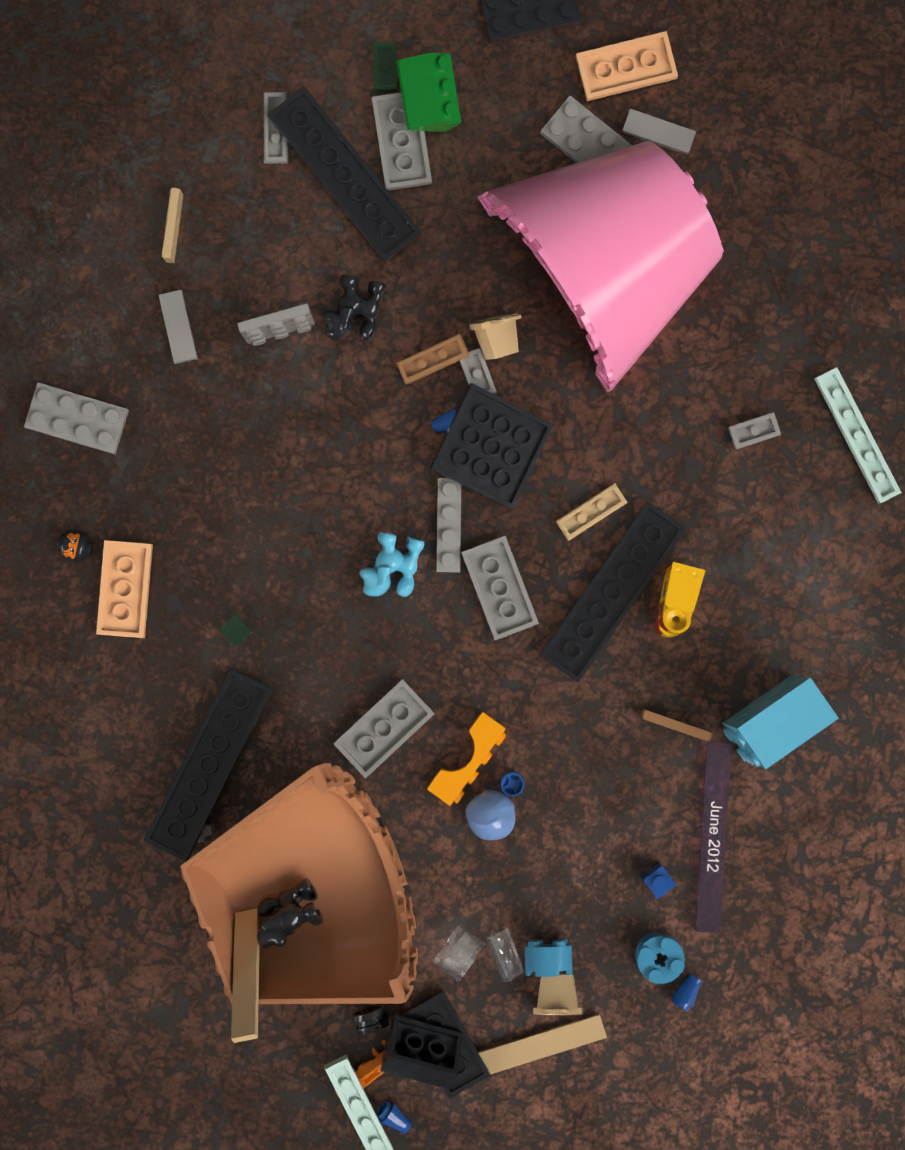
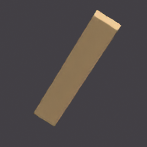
[231,908,260,1043]
[478,1013,607,1074]

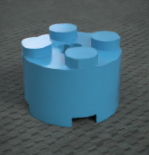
[634,931,685,984]
[524,939,573,977]

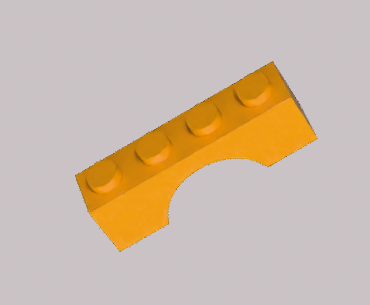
[427,711,506,806]

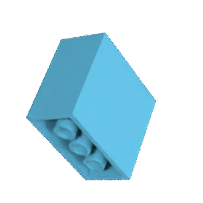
[722,675,839,769]

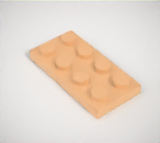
[575,31,678,101]
[96,540,153,638]

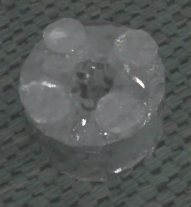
[433,925,486,982]

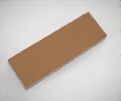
[397,334,470,385]
[640,709,713,741]

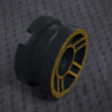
[352,1004,389,1035]

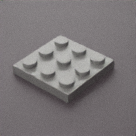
[237,304,315,346]

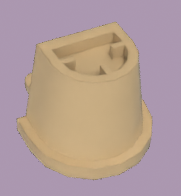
[469,313,522,360]
[533,974,583,1015]

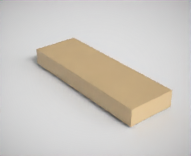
[162,188,183,263]
[556,483,628,541]

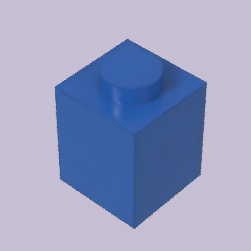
[640,862,676,899]

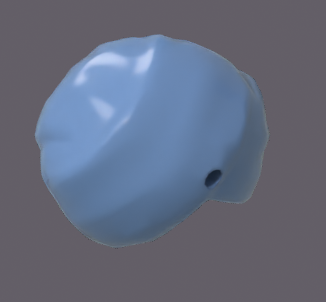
[466,790,516,840]

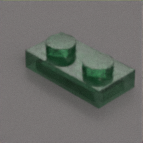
[373,42,397,92]

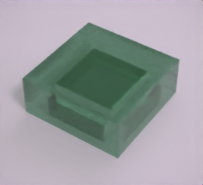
[219,614,253,648]

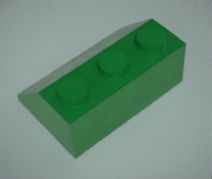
[396,53,461,132]

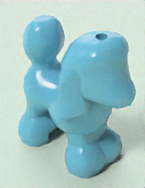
[360,531,424,597]

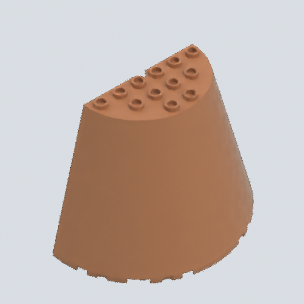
[180,763,418,1004]

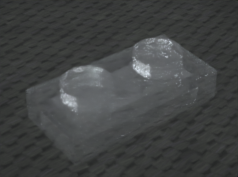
[486,927,525,982]

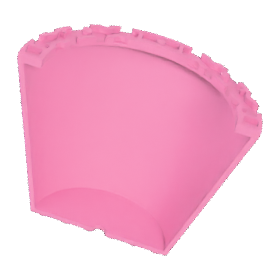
[477,141,724,392]

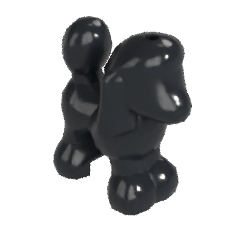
[322,275,386,341]
[257,878,323,948]

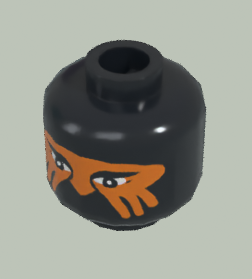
[57,530,94,563]

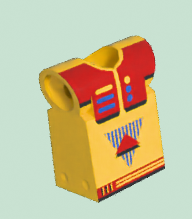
[655,562,706,638]

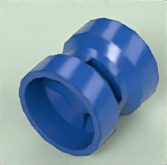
[500,771,524,797]

